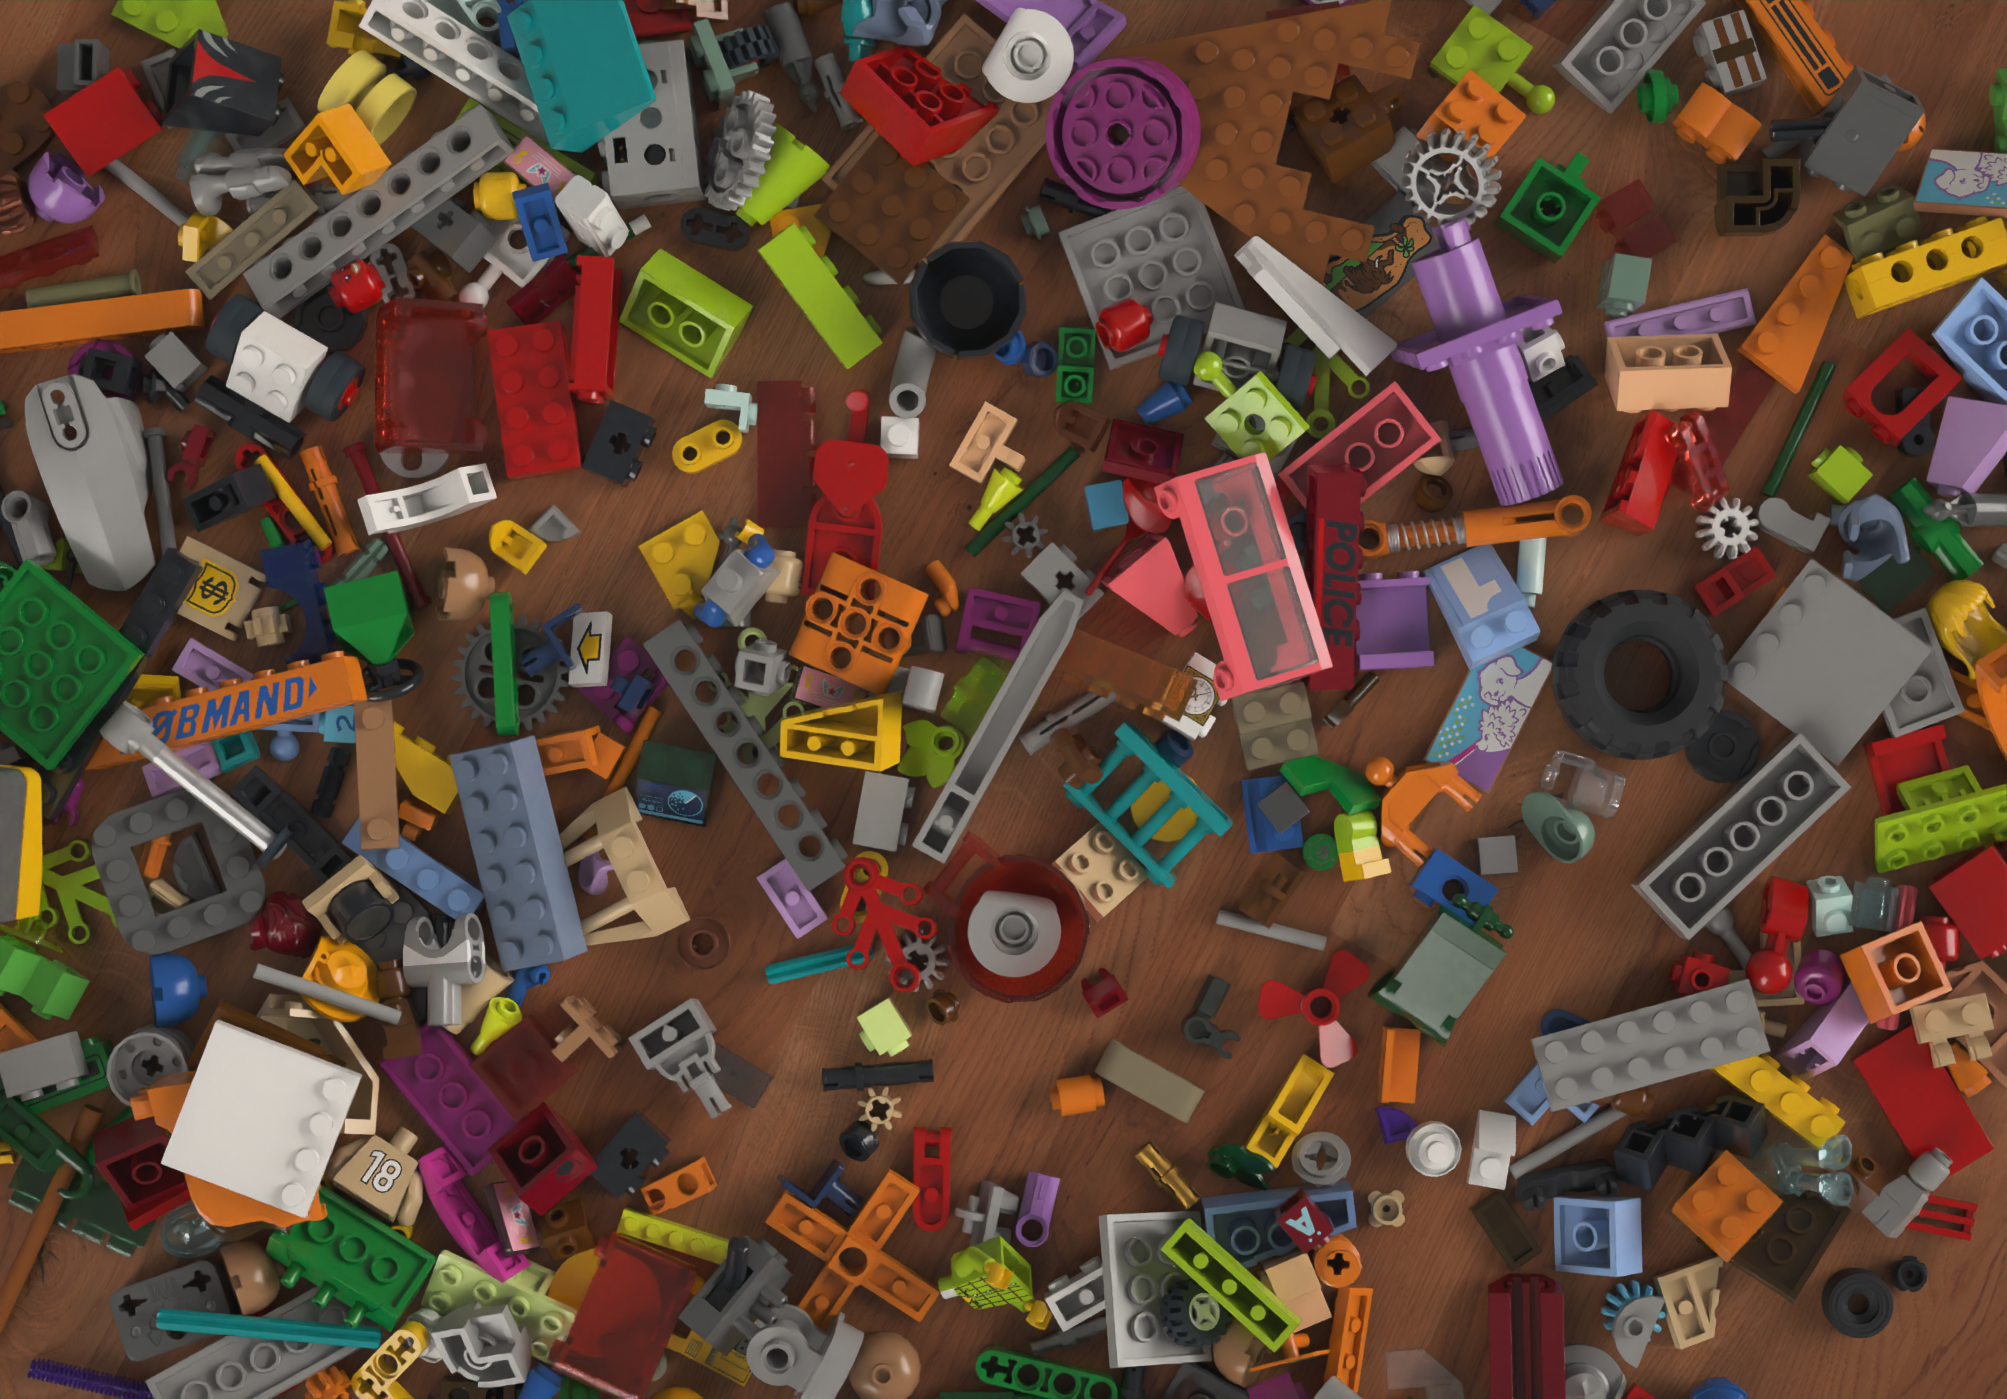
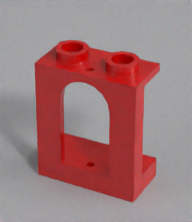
[1842,328,1963,448]

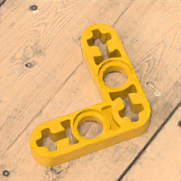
[351,1321,430,1399]

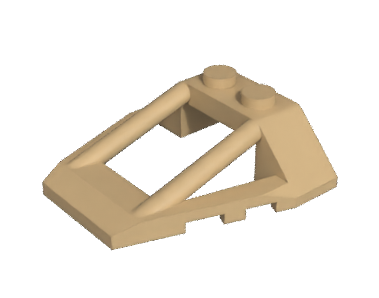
[559,787,691,946]

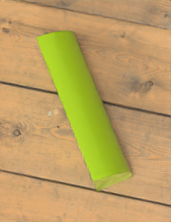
[1160,1218,1303,1353]

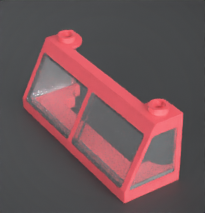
[1154,452,1333,701]

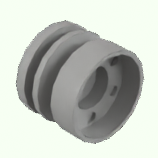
[107,1023,196,1106]

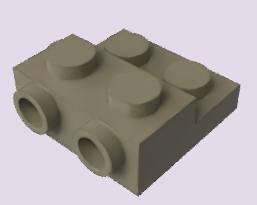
[1230,681,1319,771]

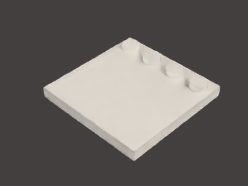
[160,1020,362,1218]

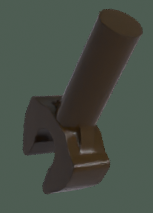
[1322,671,1380,729]

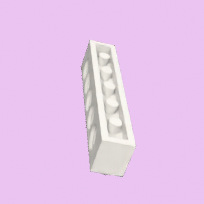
[359,0,550,146]

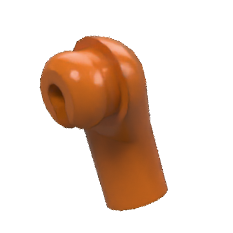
[925,560,960,617]

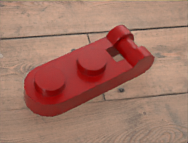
[913,1127,951,1232]

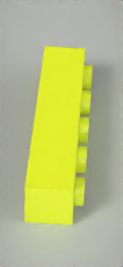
[617,1207,729,1265]

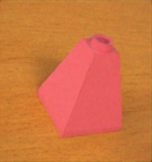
[1101,532,1198,637]

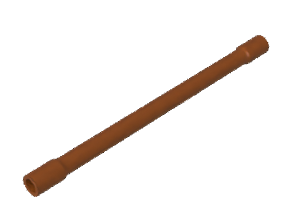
[0,1104,105,1335]

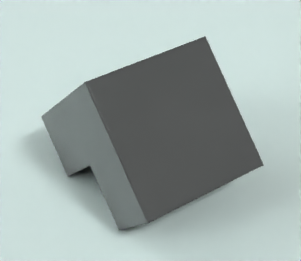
[56,39,110,94]

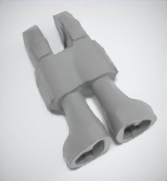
[190,146,293,216]

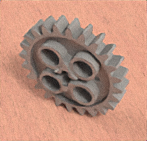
[702,90,776,211]

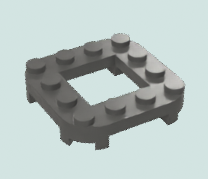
[92,789,267,955]

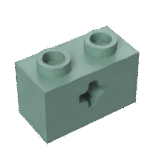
[1595,253,1652,318]

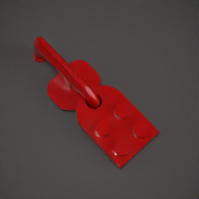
[800,389,889,600]

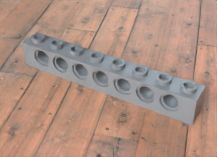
[243,105,515,319]

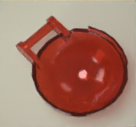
[923,831,1090,1003]

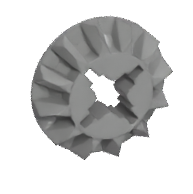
[1291,1132,1351,1188]

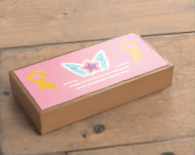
[502,133,577,209]

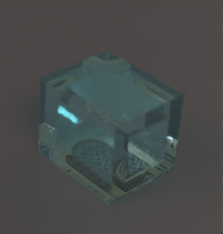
[1849,876,1899,932]

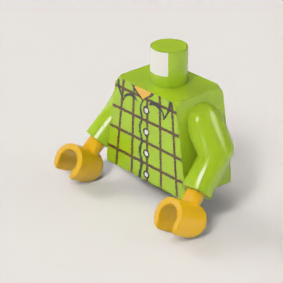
[938,1236,1052,1330]

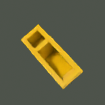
[1243,1053,1335,1173]

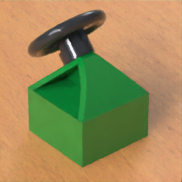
[324,571,424,702]

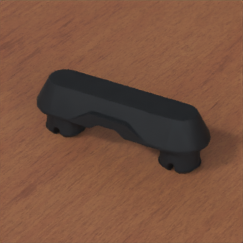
[1515,1159,1620,1211]

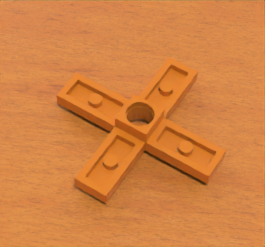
[765,1168,940,1331]

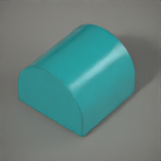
[210,731,261,773]

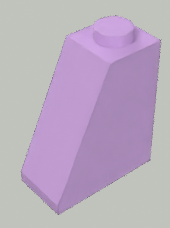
[1926,396,2007,498]
[1774,980,1869,1081]

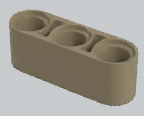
[1094,1039,1205,1123]

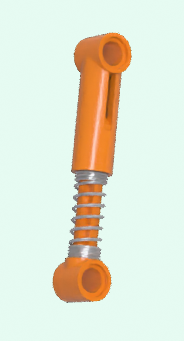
[1359,495,1592,561]

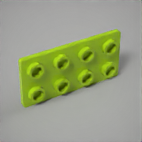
[1875,765,2007,873]

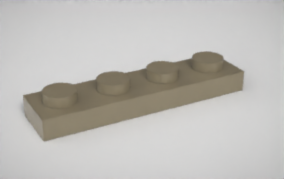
[185,178,321,300]

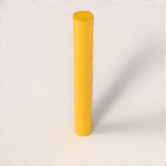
[254,455,332,551]

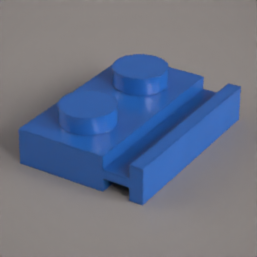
[1240,775,1304,854]

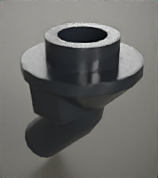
[141,368,191,412]

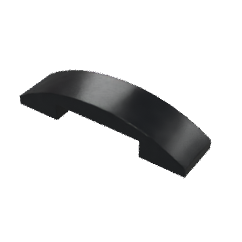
[229,765,354,883]

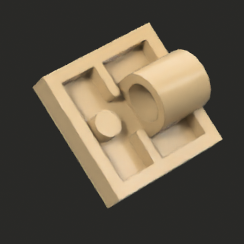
[1049,822,1148,922]

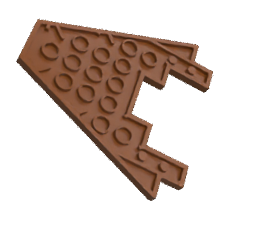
[1111,0,1420,286]

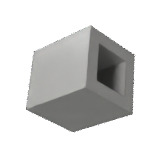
[145,331,210,393]

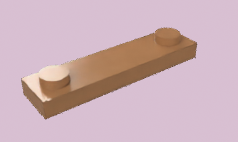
[354,700,400,851]

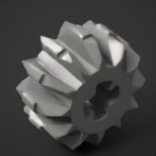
[886,929,949,992]

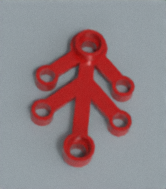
[832,857,938,992]

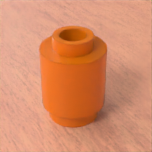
[1049,1074,1105,1117]

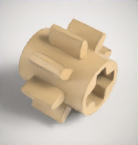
[244,606,293,648]
[857,1086,902,1132]

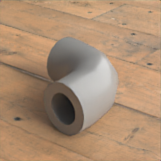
[889,327,937,418]

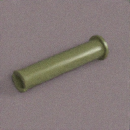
[25,269,142,308]

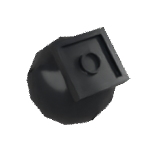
[909,240,1027,360]

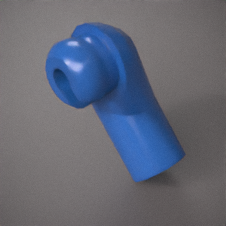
[505,964,551,1007]

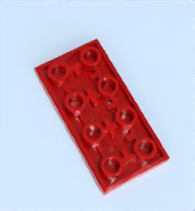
[1850,1022,1994,1178]

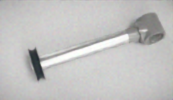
[100,701,297,871]

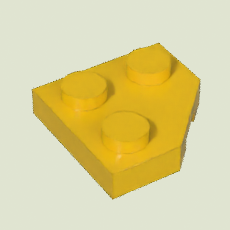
[638,510,721,611]

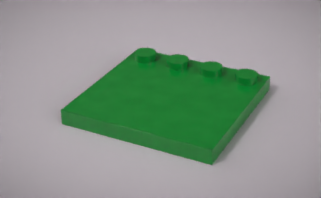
[0,559,145,770]

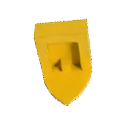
[178,212,233,262]
[488,520,547,575]

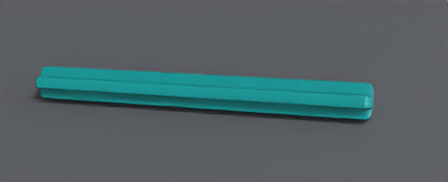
[156,1308,382,1349]

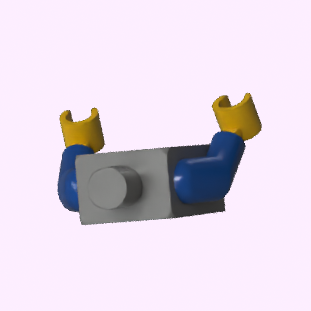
[677,519,781,627]

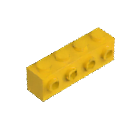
[1709,1053,1846,1152]

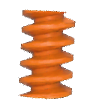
[1308,1233,1362,1288]

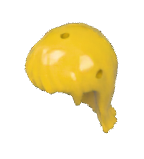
[1926,580,2007,681]

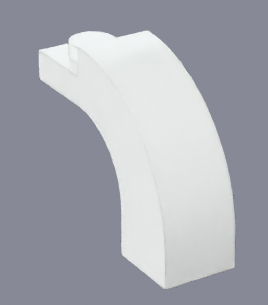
[357,463,497,535]

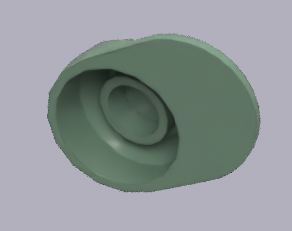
[1521,791,1595,863]

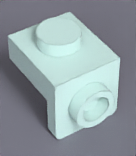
[704,384,758,434]
[1806,876,1853,937]

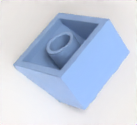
[1553,1195,1643,1277]

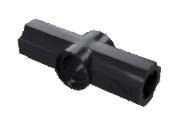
[195,375,307,460]

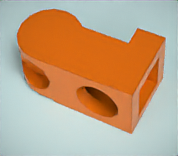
[640,1156,718,1216]

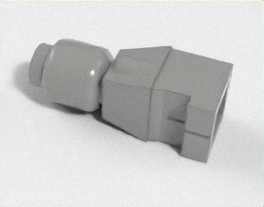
[1862,1147,1953,1238]

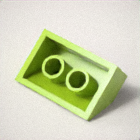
[618,248,753,379]

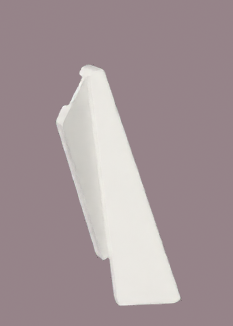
[1234,236,1397,376]

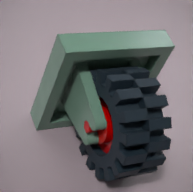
[688,18,780,110]

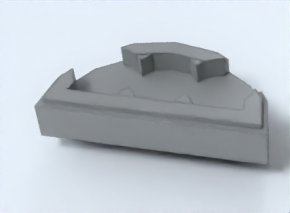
[1612,1295,1665,1368]

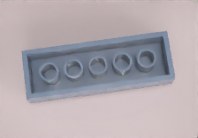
[449,735,588,972]

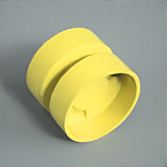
[317,49,417,146]

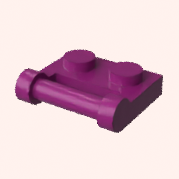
[956,587,1041,661]
[579,635,671,734]

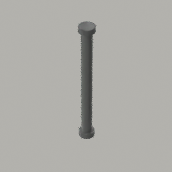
[143,427,187,599]

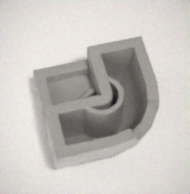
[431,1301,531,1388]

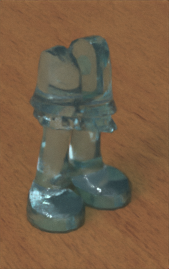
[1747,1135,1853,1206]

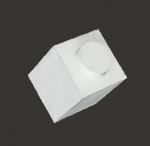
[880,416,920,459]

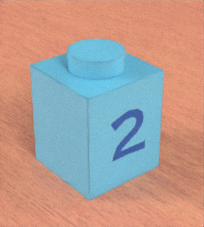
[319,706,356,743]

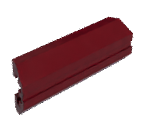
[1488,1273,1566,1399]

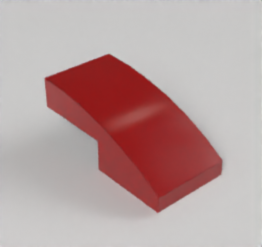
[1694,545,1777,617]

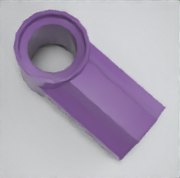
[1015,1171,1060,1247]

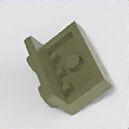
[1833,185,1923,264]

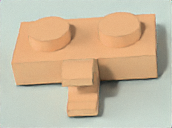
[949,401,1026,485]

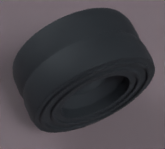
[1821,1268,1893,1338]

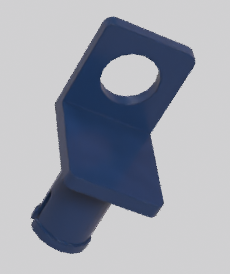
[518,603,584,677]
[777,1159,863,1217]

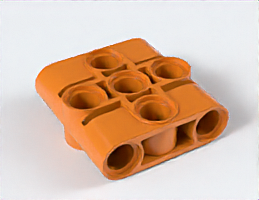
[788,552,929,695]

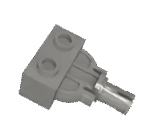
[628,998,732,1120]

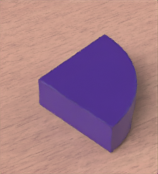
[1375,1106,1417,1144]

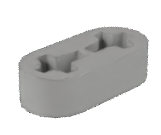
[370,243,418,313]

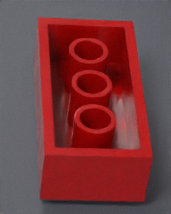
[487,320,585,481]

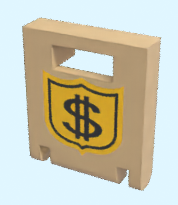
[177,536,269,642]

